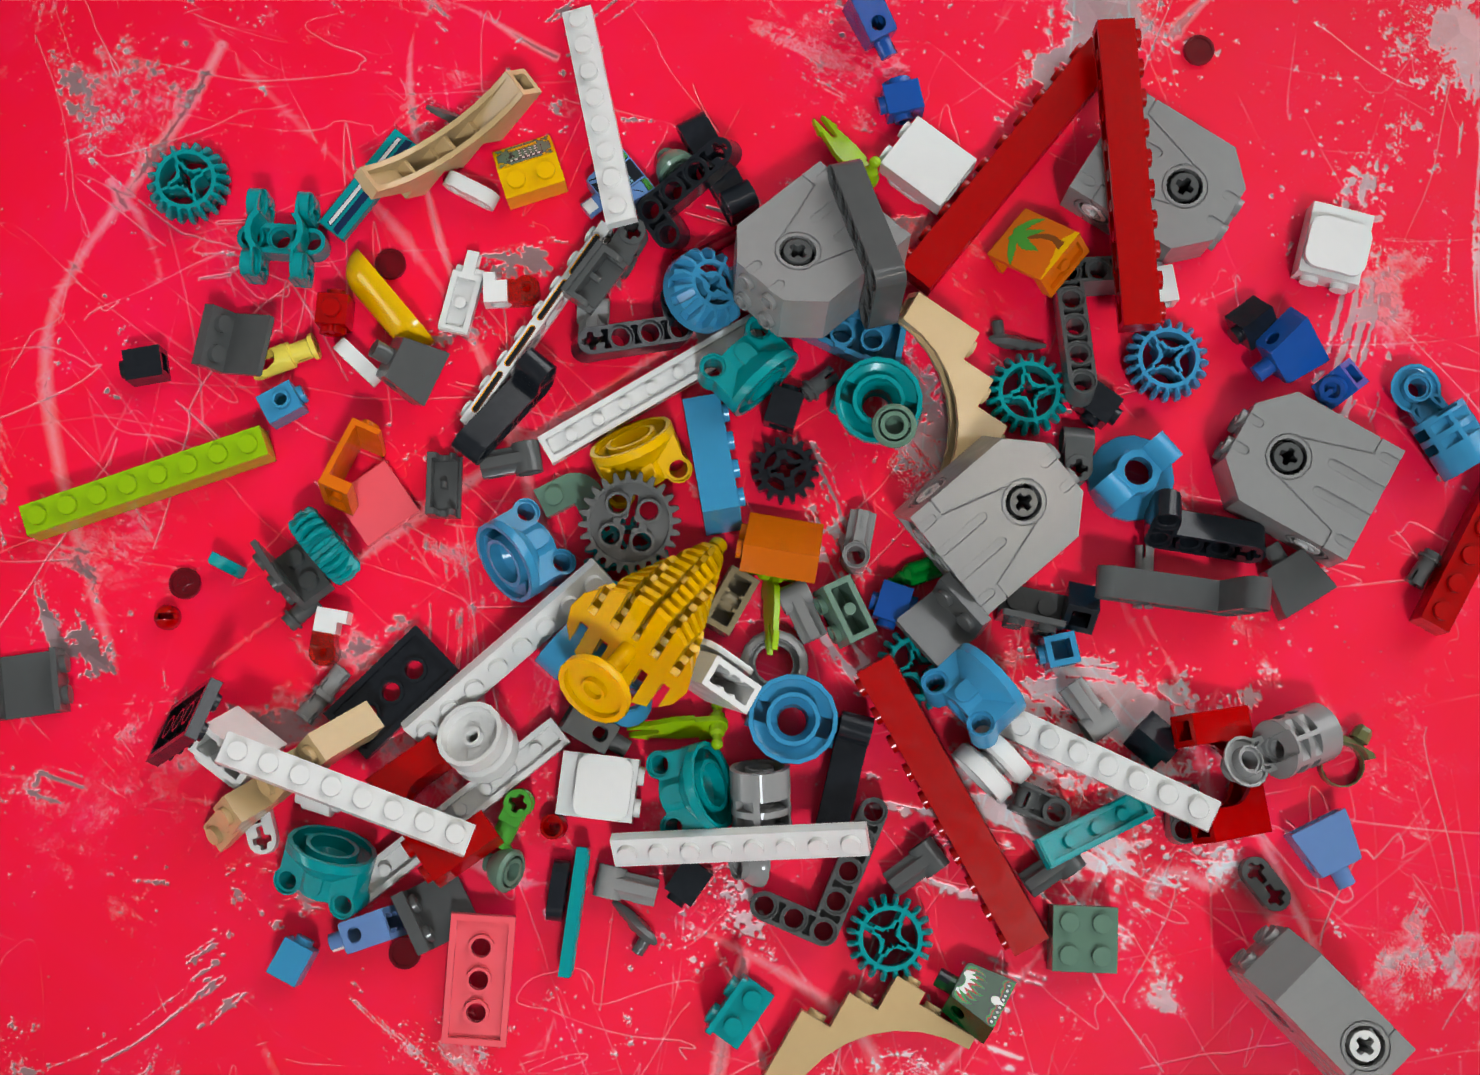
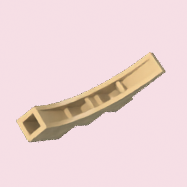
[353,68,542,200]
[897,292,1008,473]
[203,700,384,853]
[762,974,975,1075]

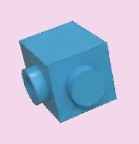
[255,379,309,430]
[1035,630,1081,671]
[266,933,320,987]

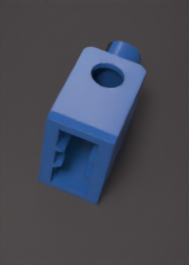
[842,0,898,61]
[1250,307,1330,383]

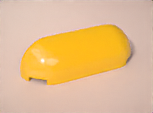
[346,249,435,346]

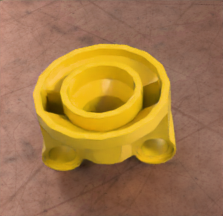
[590,416,693,509]

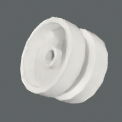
[436,701,519,784]
[951,725,1033,804]

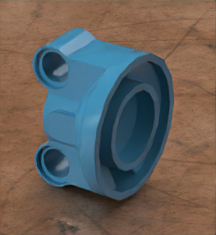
[1087,430,1183,522]
[476,498,576,603]
[921,643,1026,749]
[744,674,840,764]

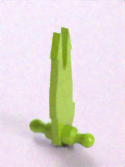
[812,115,881,188]
[746,572,795,656]
[627,704,728,750]

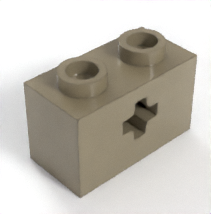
[706,565,760,638]

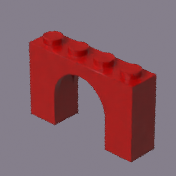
[1170,705,1272,845]
[365,735,504,888]

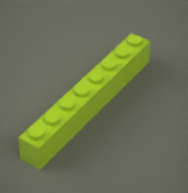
[18,425,277,541]

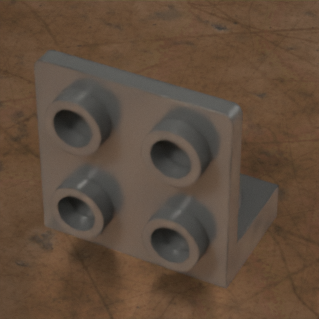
[191,304,275,377]
[250,539,335,611]
[895,572,992,668]
[995,586,1066,636]
[391,876,476,956]

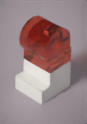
[482,272,541,309]
[309,606,354,667]

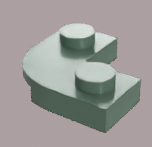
[533,473,613,520]

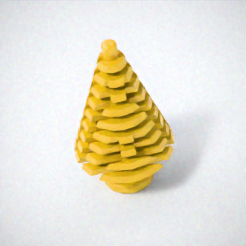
[558,537,727,724]

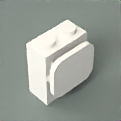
[879,116,977,215]
[1290,201,1375,295]
[688,638,762,715]
[187,706,287,789]
[555,750,646,824]

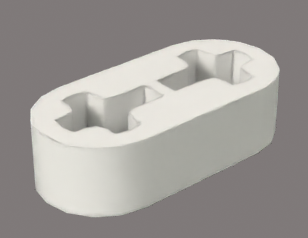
[442,170,501,211]
[332,337,381,388]
[245,809,280,855]

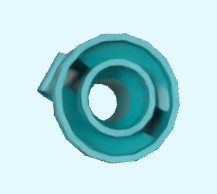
[697,316,799,417]
[828,357,923,445]
[646,741,733,831]
[273,825,377,920]

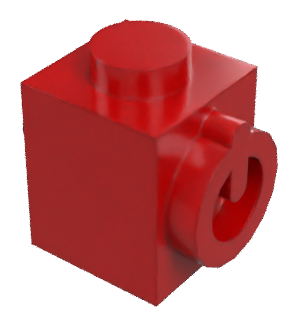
[314,288,355,338]

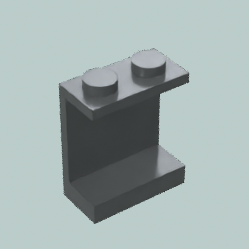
[0,647,74,721]

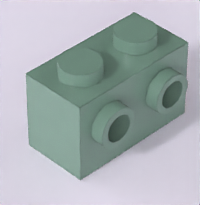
[813,574,878,649]

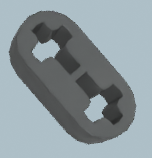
[1238,856,1291,911]

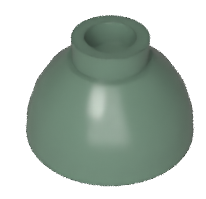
[656,147,692,188]
[872,404,917,448]
[482,848,525,893]

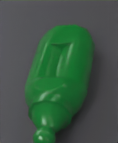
[887,557,943,586]

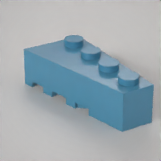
[798,309,906,364]
[682,394,746,536]

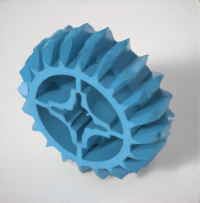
[1123,319,1209,403]

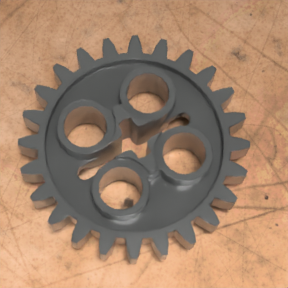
[578,470,681,573]

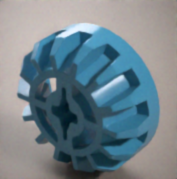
[663,247,741,334]

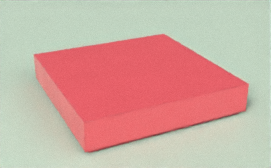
[345,460,421,547]

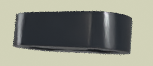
[546,859,571,922]

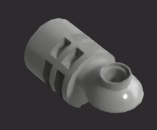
[1220,702,1343,787]
[728,759,792,888]

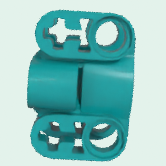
[237,188,331,288]

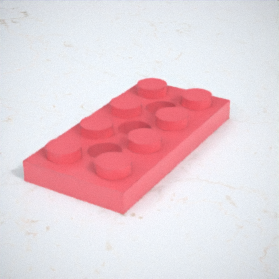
[441,911,516,1047]

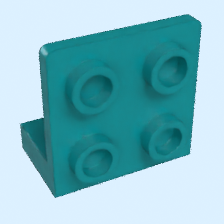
[704,973,774,1049]

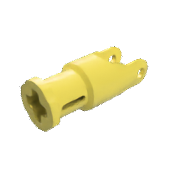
[253,333,322,381]

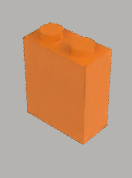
[735,512,824,584]

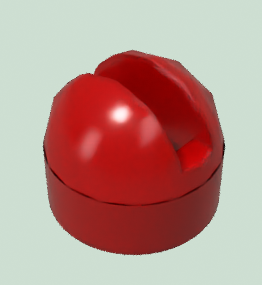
[154,605,182,630]
[540,813,568,840]

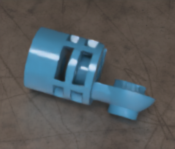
[1391,364,1480,482]
[535,623,653,727]

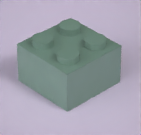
[1047,904,1118,974]

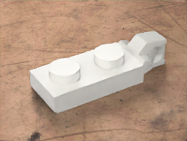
[438,250,485,338]

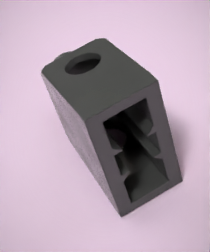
[368,337,450,406]
[1259,541,1337,621]
[558,704,632,757]

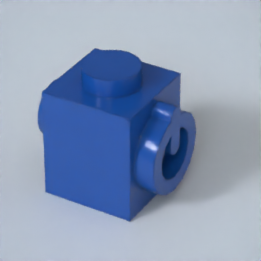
[877,75,925,125]
[1311,357,1369,410]
[868,579,918,630]

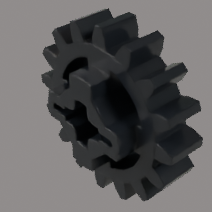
[752,437,819,505]

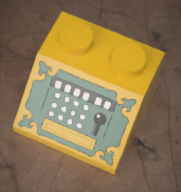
[492,135,568,210]

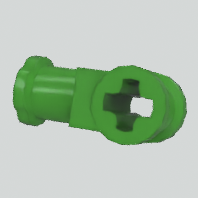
[494,788,535,850]

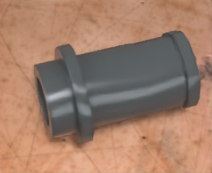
[799,365,840,402]
[1404,548,1442,590]
[281,602,323,631]

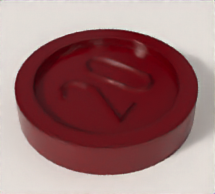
[1183,35,1215,66]
[375,249,406,280]
[169,568,202,599]
[389,937,421,970]

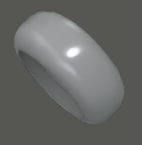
[740,630,809,687]

